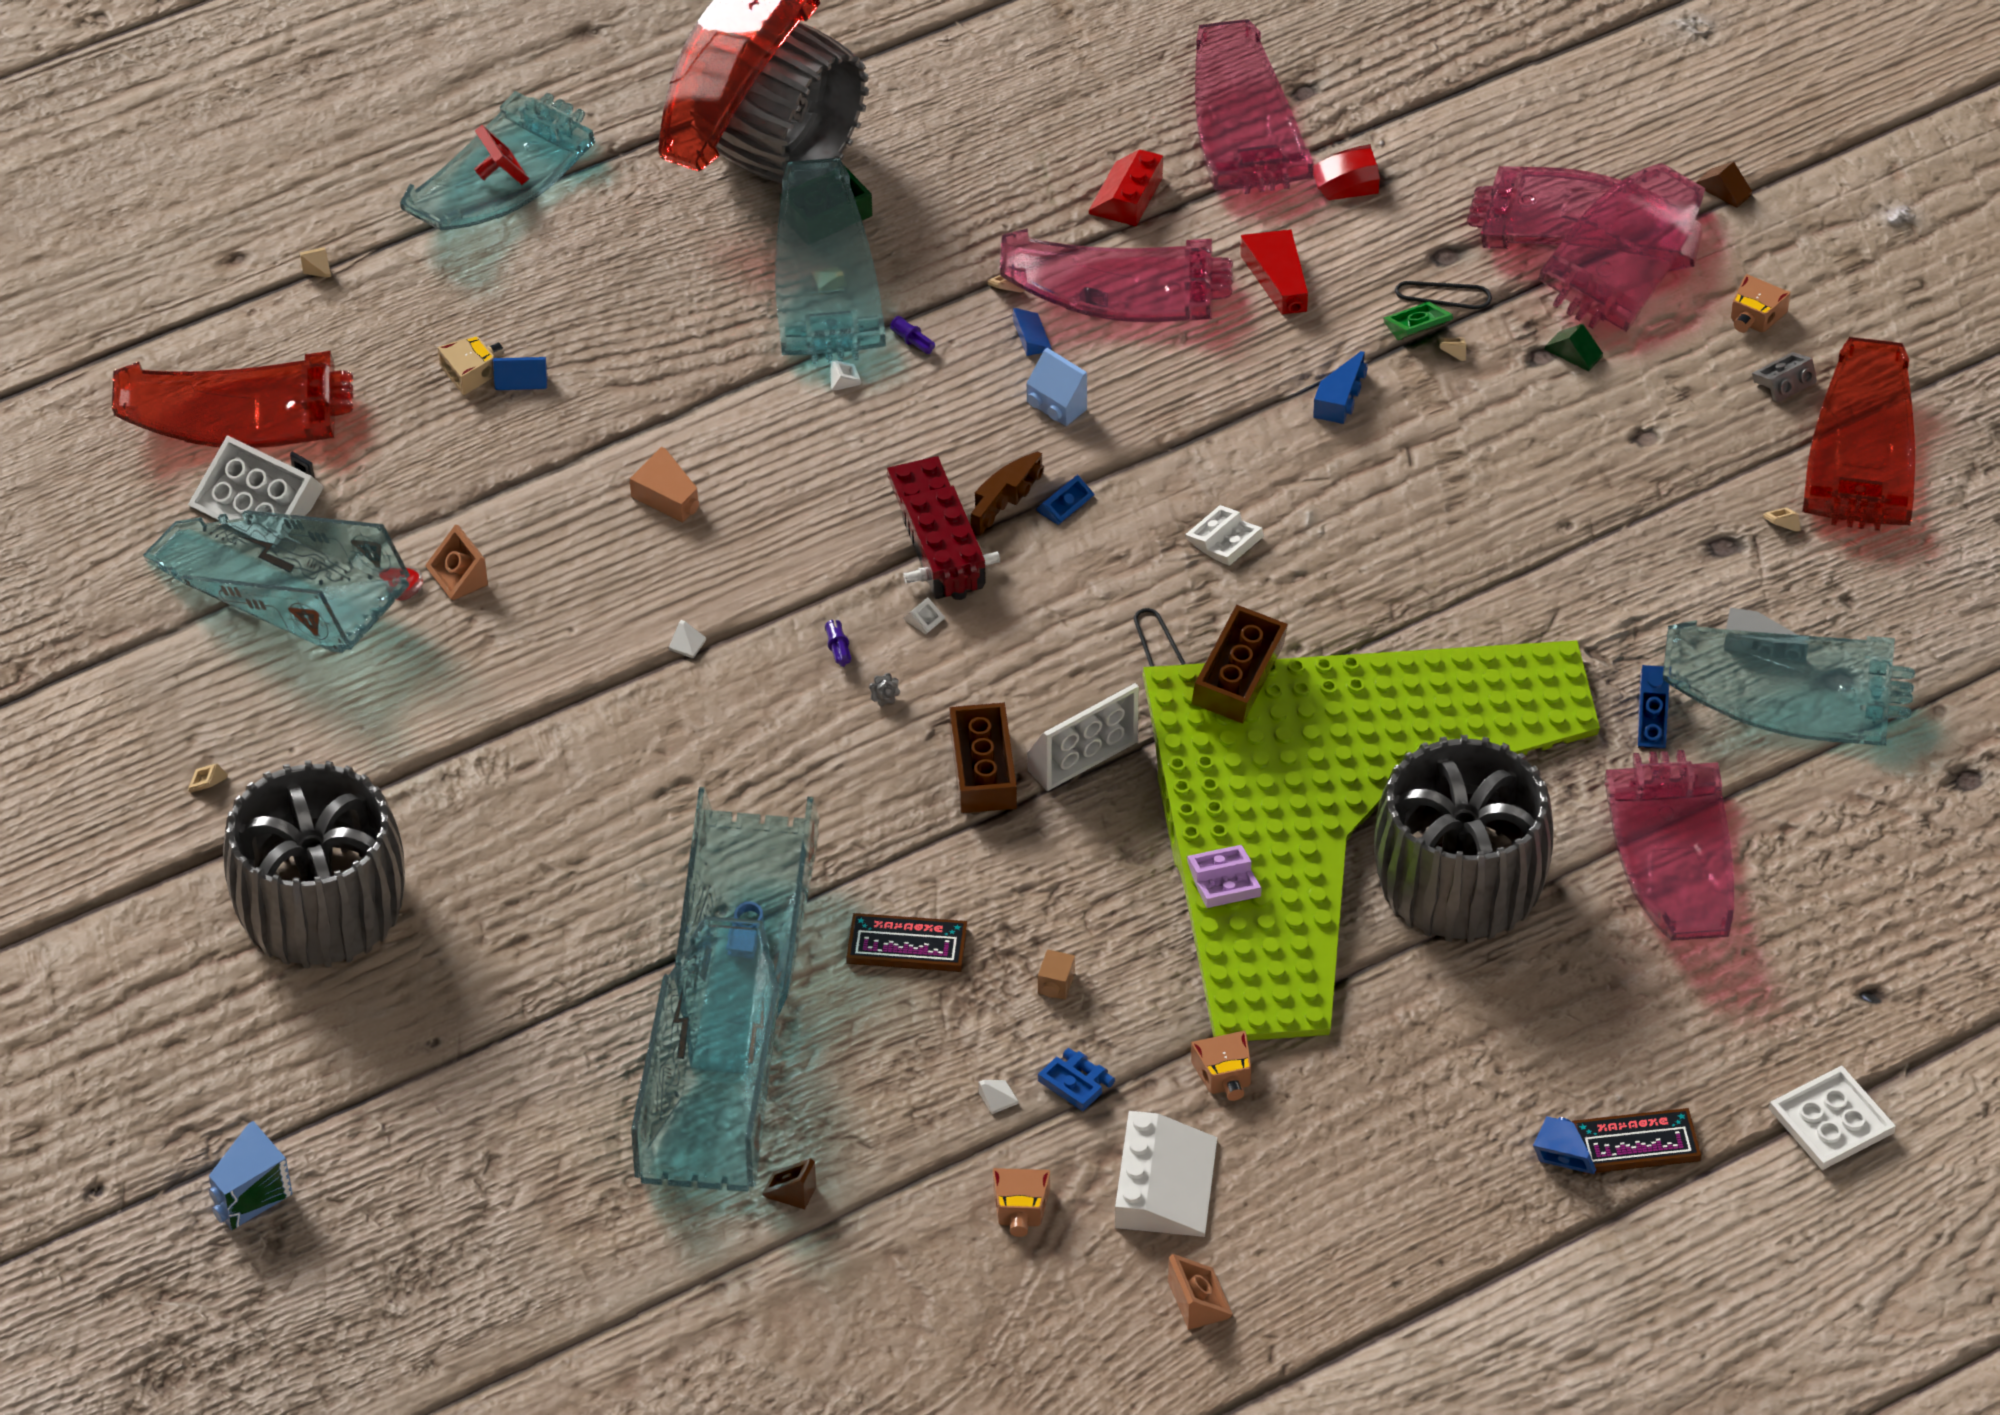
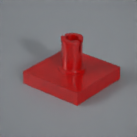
[474,125,529,185]

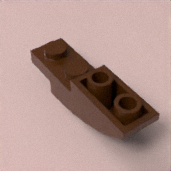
[971,451,1044,536]

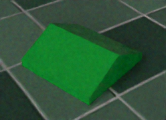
[1383,302,1453,341]

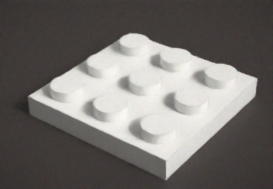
[1769,1066,1896,1170]

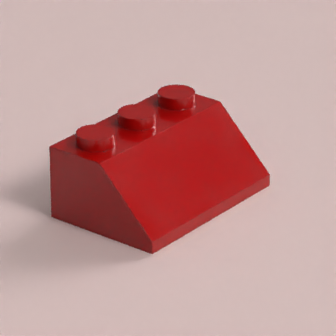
[1089,149,1163,226]

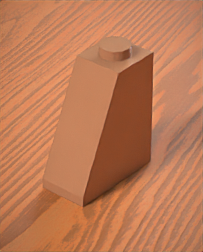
[630,447,699,523]

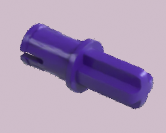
[890,316,935,354]
[825,620,851,667]

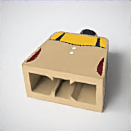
[437,336,505,395]

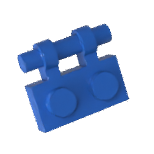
[1038,1048,1115,1111]

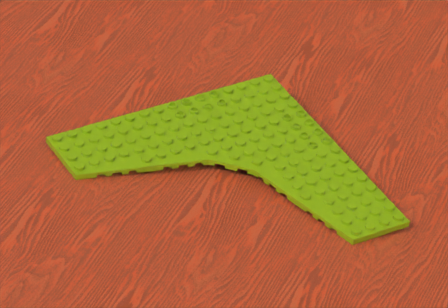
[1142,640,1600,1041]

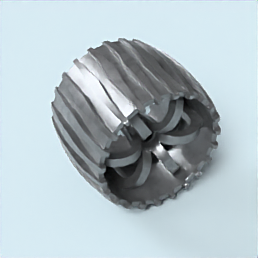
[691,11,869,186]
[1374,735,1554,943]
[223,760,405,968]

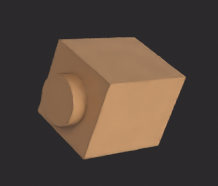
[1038,949,1075,1000]

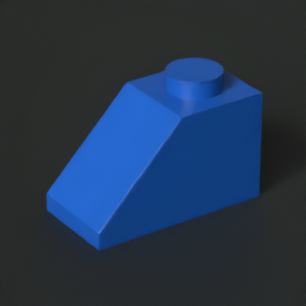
[1533,1116,1596,1174]

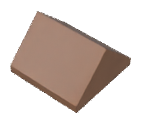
[425,524,488,600]
[1168,1254,1233,1330]

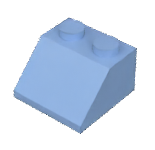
[1026,348,1087,426]

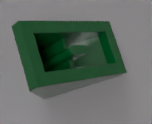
[1545,324,1603,372]

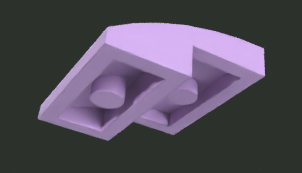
[1187,845,1261,908]

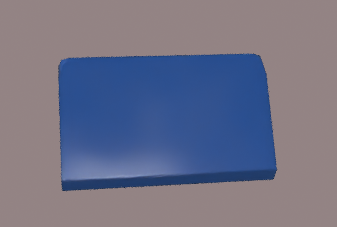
[1013,308,1052,356]
[493,357,548,390]
[1036,474,1095,525]

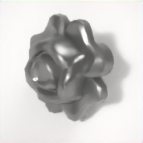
[869,673,900,706]

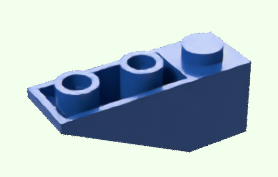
[1313,351,1368,424]
[1638,665,1670,749]

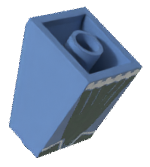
[208,1121,293,1230]

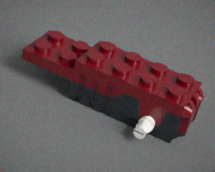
[887,456,1000,600]

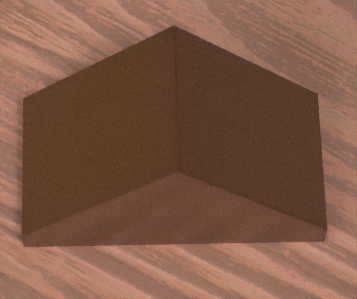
[1695,161,1752,208]
[762,1158,816,1210]

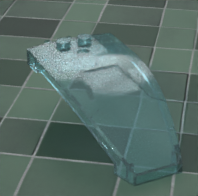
[400,91,595,230]
[775,158,886,364]
[1663,620,1915,746]

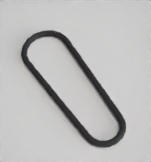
[1395,281,1492,309]
[1134,608,1186,667]

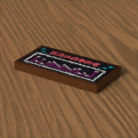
[846,913,967,972]
[1572,1108,1701,1174]

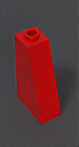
[1240,229,1308,315]

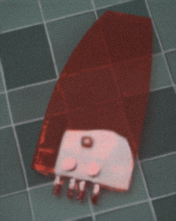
[658,0,821,172]
[1802,337,1915,531]
[112,351,353,448]

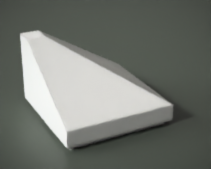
[831,360,862,391]
[904,597,945,634]
[669,620,706,658]
[979,1080,1018,1114]

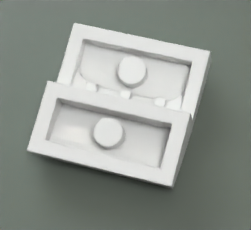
[1185,505,1264,566]

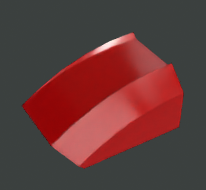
[1311,144,1380,200]

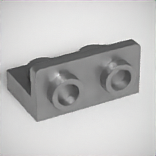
[1752,352,1817,402]

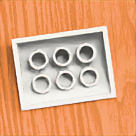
[188,435,324,548]
[1027,683,1139,791]
[1115,1111,1217,1237]

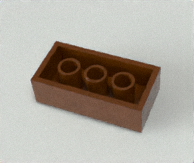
[1191,604,1288,724]
[949,702,1017,813]

